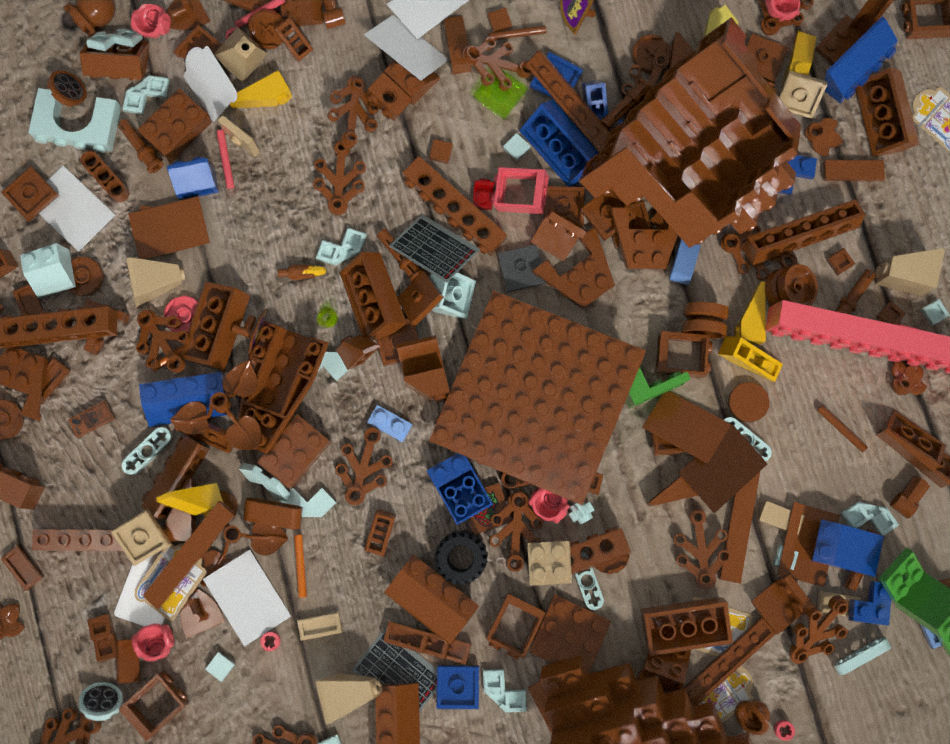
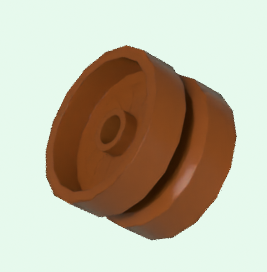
[765,264,818,306]
[682,302,729,339]

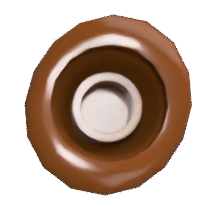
[735,700,770,735]

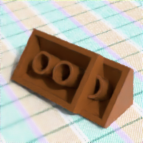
[876,410,950,488]

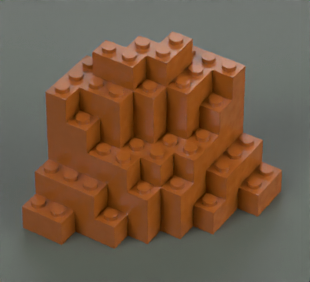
[579,17,801,248]
[540,656,753,744]

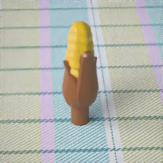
[278,264,326,280]

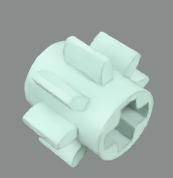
[568,502,594,525]

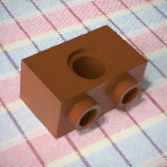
[365,72,413,121]

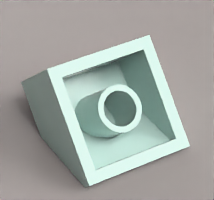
[20,243,76,298]
[430,273,476,319]

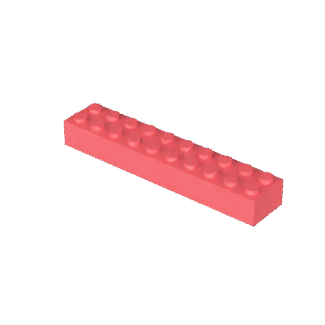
[765,300,950,374]

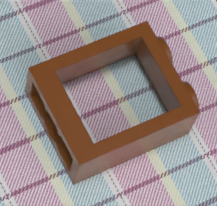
[901,0,950,39]
[655,331,712,378]
[486,593,546,660]
[119,672,189,741]

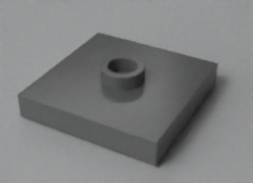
[498,245,546,293]

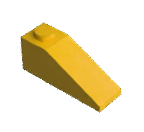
[782,31,816,85]
[230,70,292,108]
[734,282,766,345]
[718,336,783,382]
[156,483,223,517]

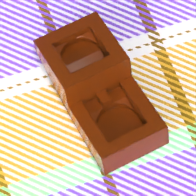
[87,614,116,663]

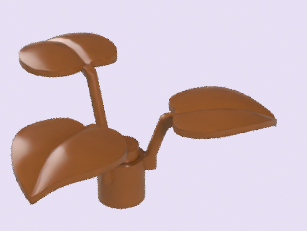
[170,361,261,450]
[200,490,288,586]

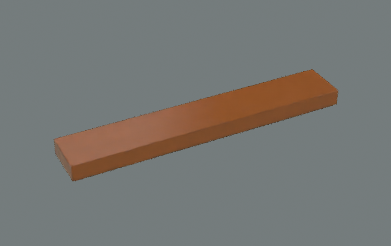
[525,50,610,152]
[719,472,760,584]
[143,501,236,610]
[682,617,775,706]

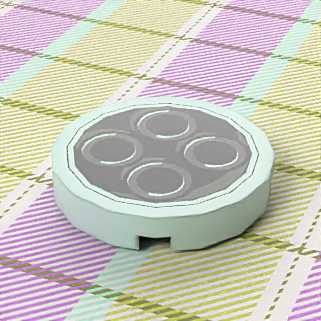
[79,682,123,721]

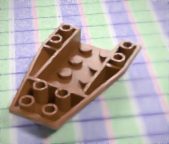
[237,321,329,454]

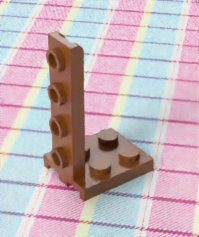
[815,0,894,65]

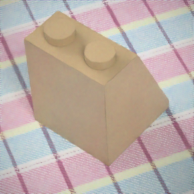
[875,248,945,296]

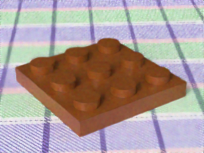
[529,595,611,673]

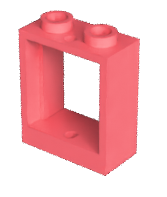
[492,167,549,214]

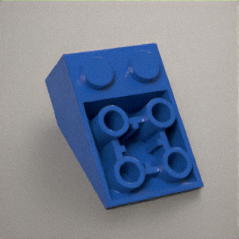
[427,453,493,525]

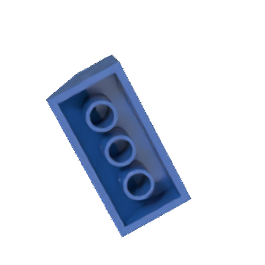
[824,16,898,104]
[519,100,599,187]
[139,372,230,427]

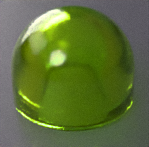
[317,307,338,328]

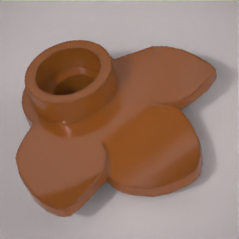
[805,118,843,156]
[891,360,927,395]
[0,604,25,639]

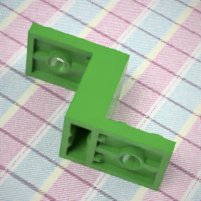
[626,368,691,409]
[879,547,950,655]

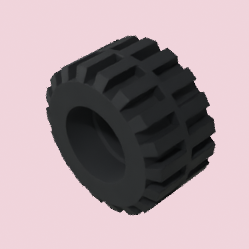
[434,530,488,585]

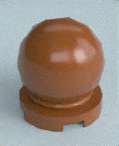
[63,0,116,38]

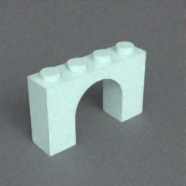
[28,88,121,153]

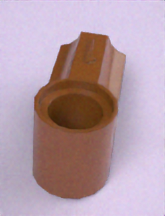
[890,476,930,519]

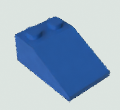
[812,520,884,577]

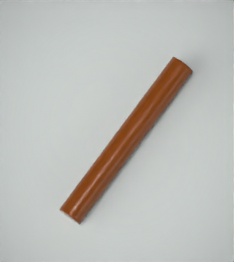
[488,25,546,40]
[817,405,868,452]

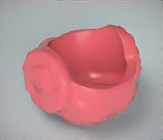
[765,0,800,22]
[130,4,171,38]
[528,487,570,524]
[131,623,175,662]

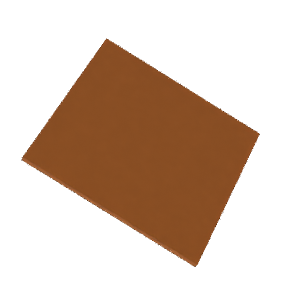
[429,290,646,505]

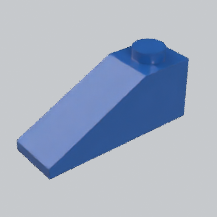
[582,80,610,131]

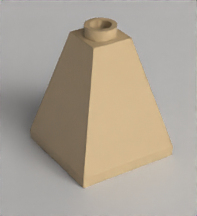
[214,27,268,83]
[126,257,185,307]
[315,673,382,724]

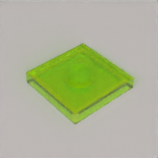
[473,68,528,120]

